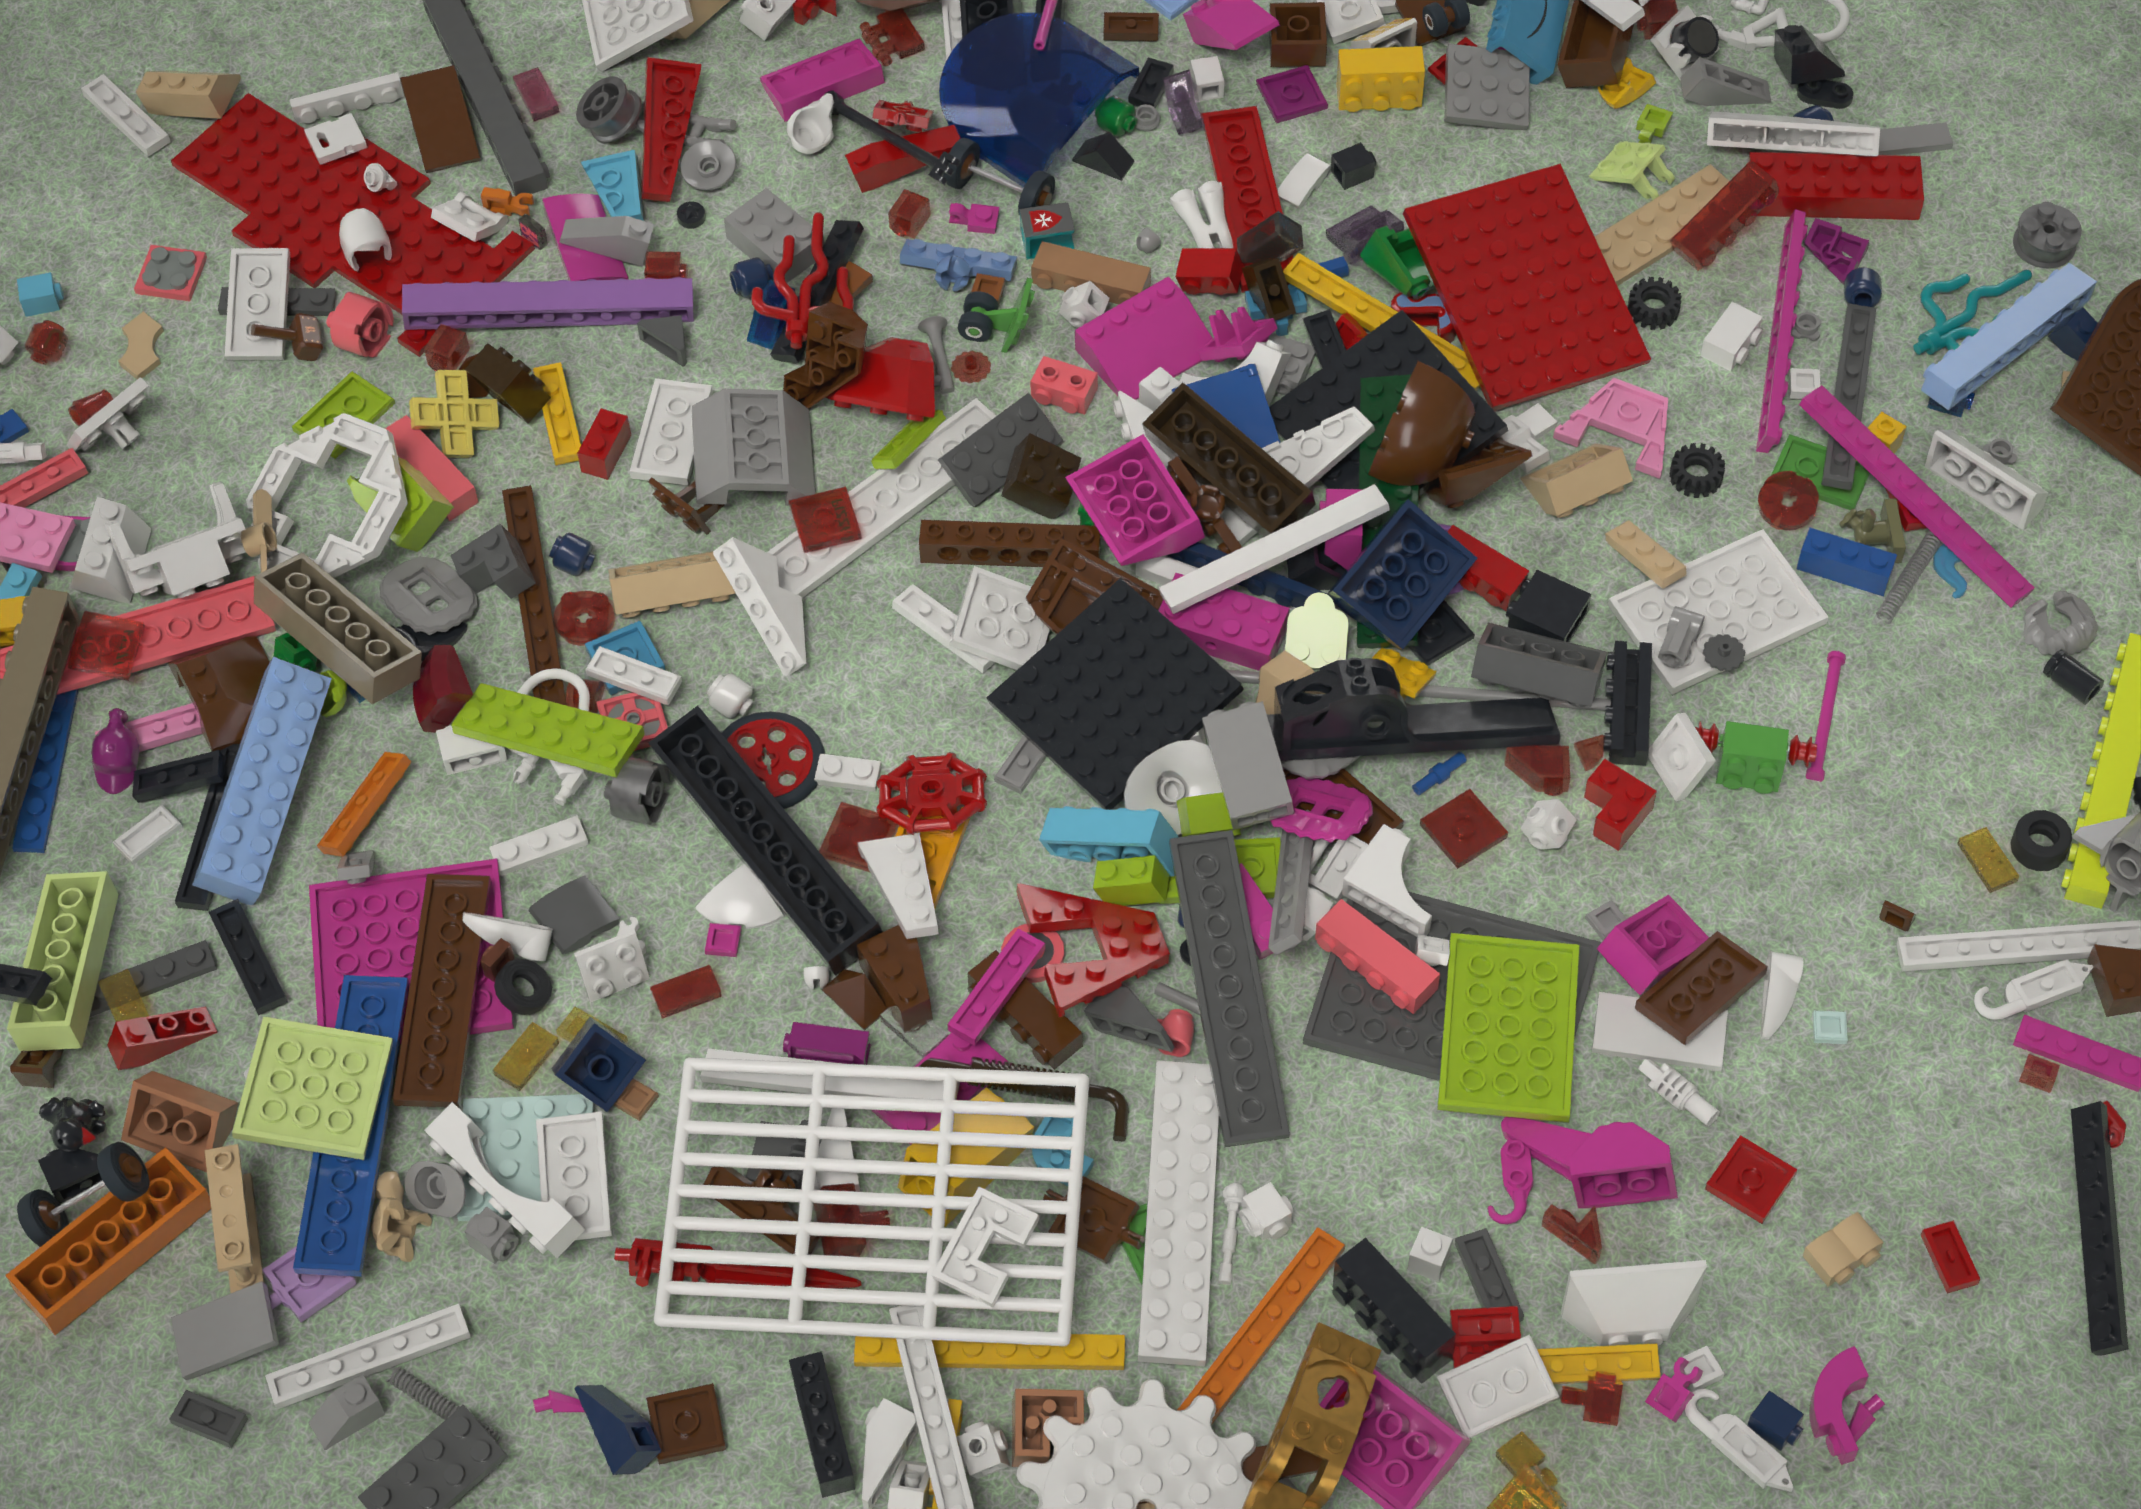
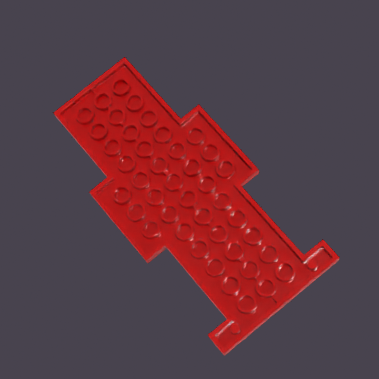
[171,93,535,357]

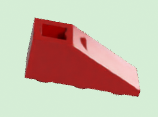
[107,1006,217,1070]

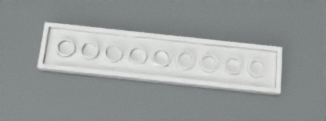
[767,398,996,598]
[1137,1060,1219,1367]

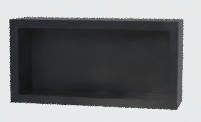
[1332,1237,1456,1384]

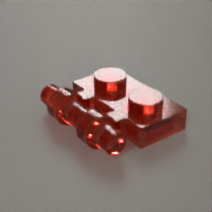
[859,10,925,67]

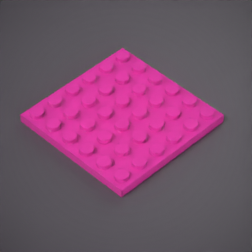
[309,858,514,1045]

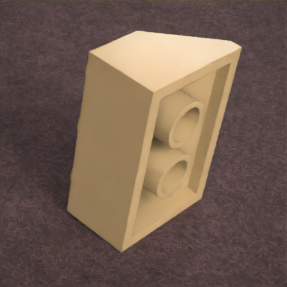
[136,70,241,119]
[1520,443,1633,518]

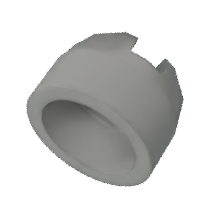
[1136,228,1161,253]

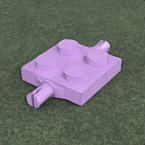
[262,1246,357,1323]

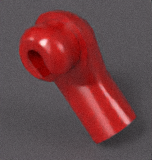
[2103,1100,2127,1148]

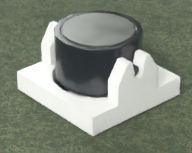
[1650,5,1720,81]

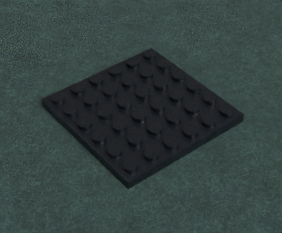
[1269,310,1509,496]
[986,578,1244,810]

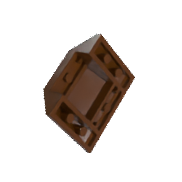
[1426,439,1532,508]
[168,637,270,752]

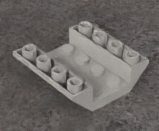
[692,389,816,506]

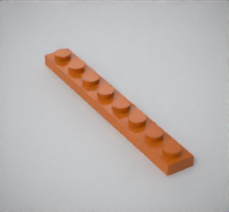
[1177,1227,1345,1425]

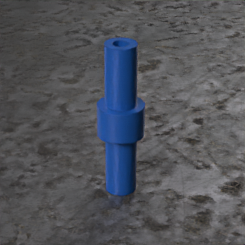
[1412,752,1467,796]

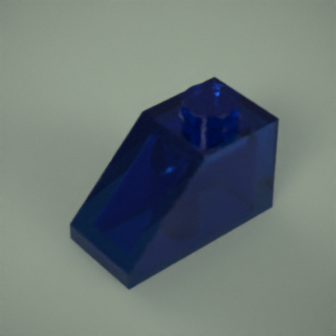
[747,280,796,350]

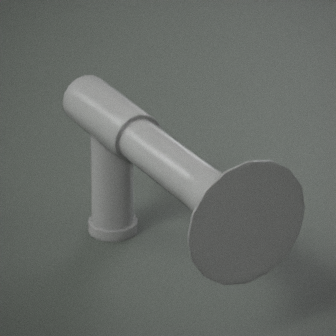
[918,316,954,394]

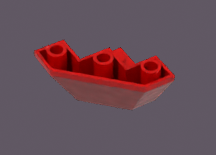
[826,337,935,422]

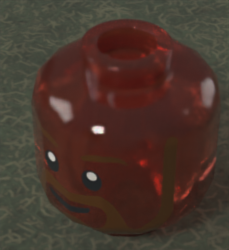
[25,320,68,365]

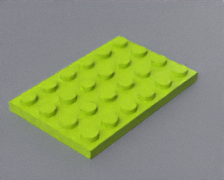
[1437,933,1579,1123]

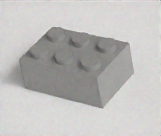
[724,188,824,283]

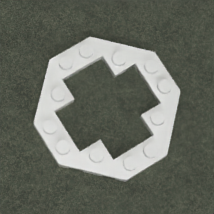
[246,413,408,578]

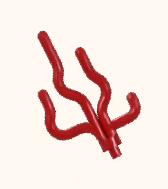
[751,212,854,349]

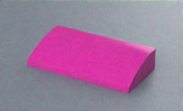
[760,39,885,122]
[542,193,629,281]

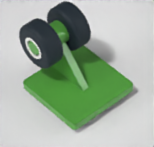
[958,277,1035,353]

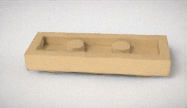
[1605,520,1686,589]

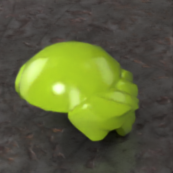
[320,670,347,717]

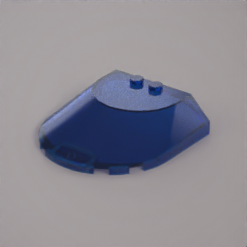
[939,12,1140,187]

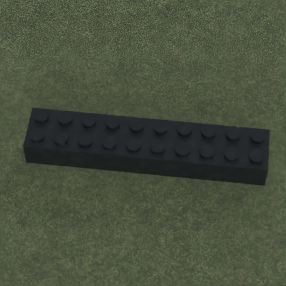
[648,705,883,976]

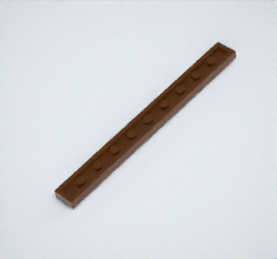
[502,485,567,706]

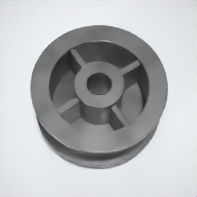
[576,76,641,143]
[2013,202,2082,269]

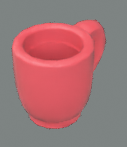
[1157,1009,1194,1057]

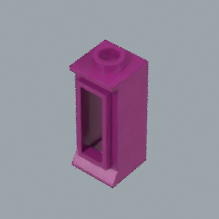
[783,1022,871,1065]

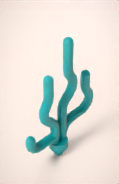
[1913,269,2032,355]

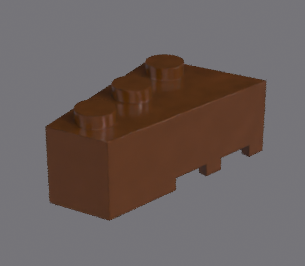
[857,925,933,1034]
[2087,944,2141,1017]

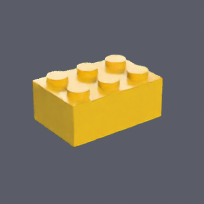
[1336,46,1425,112]

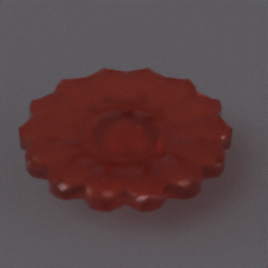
[951,350,991,384]

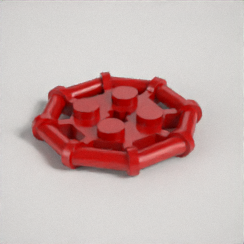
[876,752,987,835]

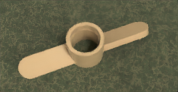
[241,489,277,573]

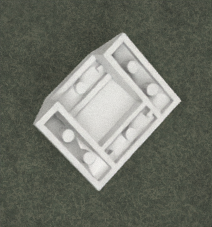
[1561,1260,1707,1346]

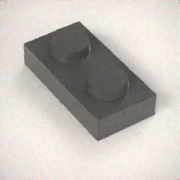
[169,1390,248,1448]

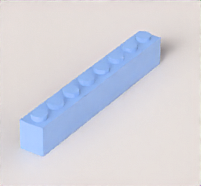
[1921,263,2097,410]

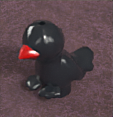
[39,1097,106,1152]

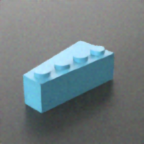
[1039,806,1179,876]

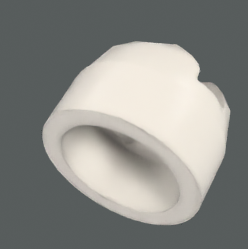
[804,966,829,990]

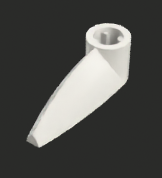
[462,912,553,961]
[1760,951,1803,1039]

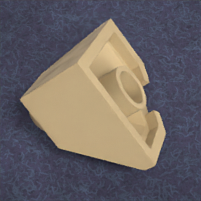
[1255,651,1325,715]

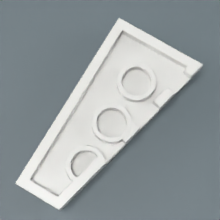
[857,833,939,939]

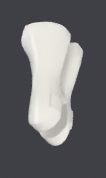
[1170,181,1233,248]

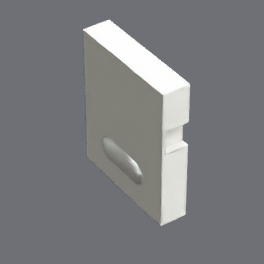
[304,113,367,165]

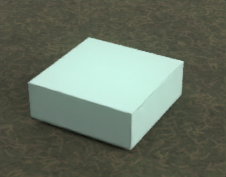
[1812,1010,1848,1044]

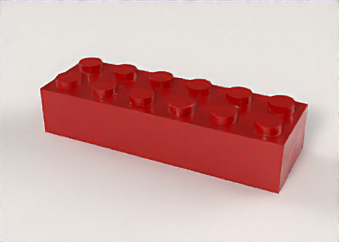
[1746,152,1924,220]

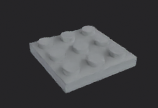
[1444,43,1530,130]

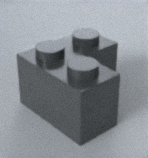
[450,524,536,599]

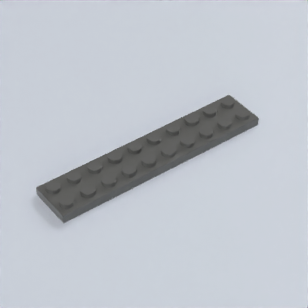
[1169,830,1290,1148]

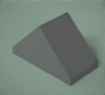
[637,315,687,367]

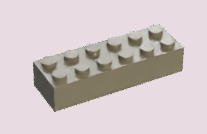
[254,552,422,704]

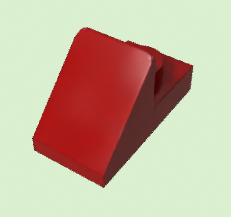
[793,0,837,26]

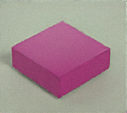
[705,923,742,957]

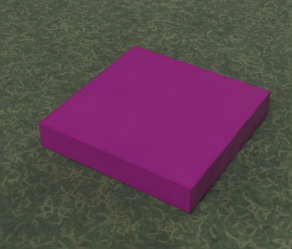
[1256,65,1328,124]

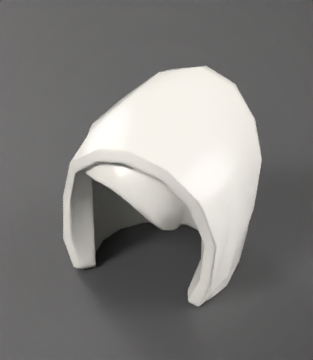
[339,208,392,271]

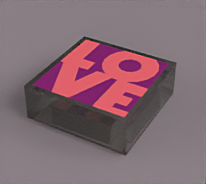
[518,214,548,251]

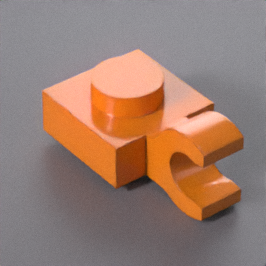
[481,187,534,216]

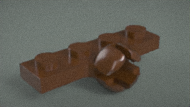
[1167,456,1242,554]
[703,1167,821,1255]

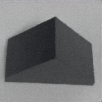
[1072,132,1135,181]

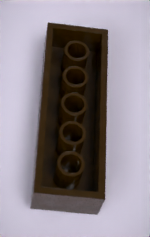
[1142,382,1316,537]

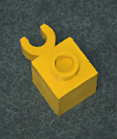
[1856,411,1907,461]

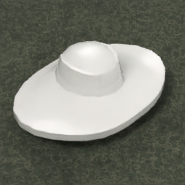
[1124,740,1222,835]

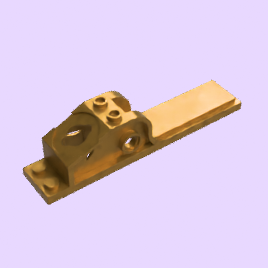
[1242,1322,1382,1509]

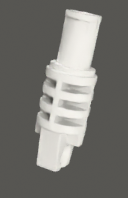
[1638,1059,1720,1126]

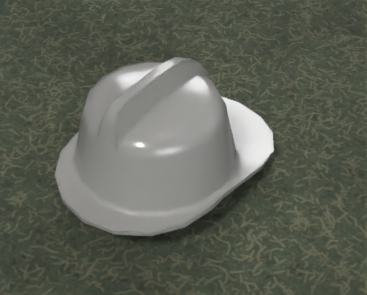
[404,1161,466,1217]

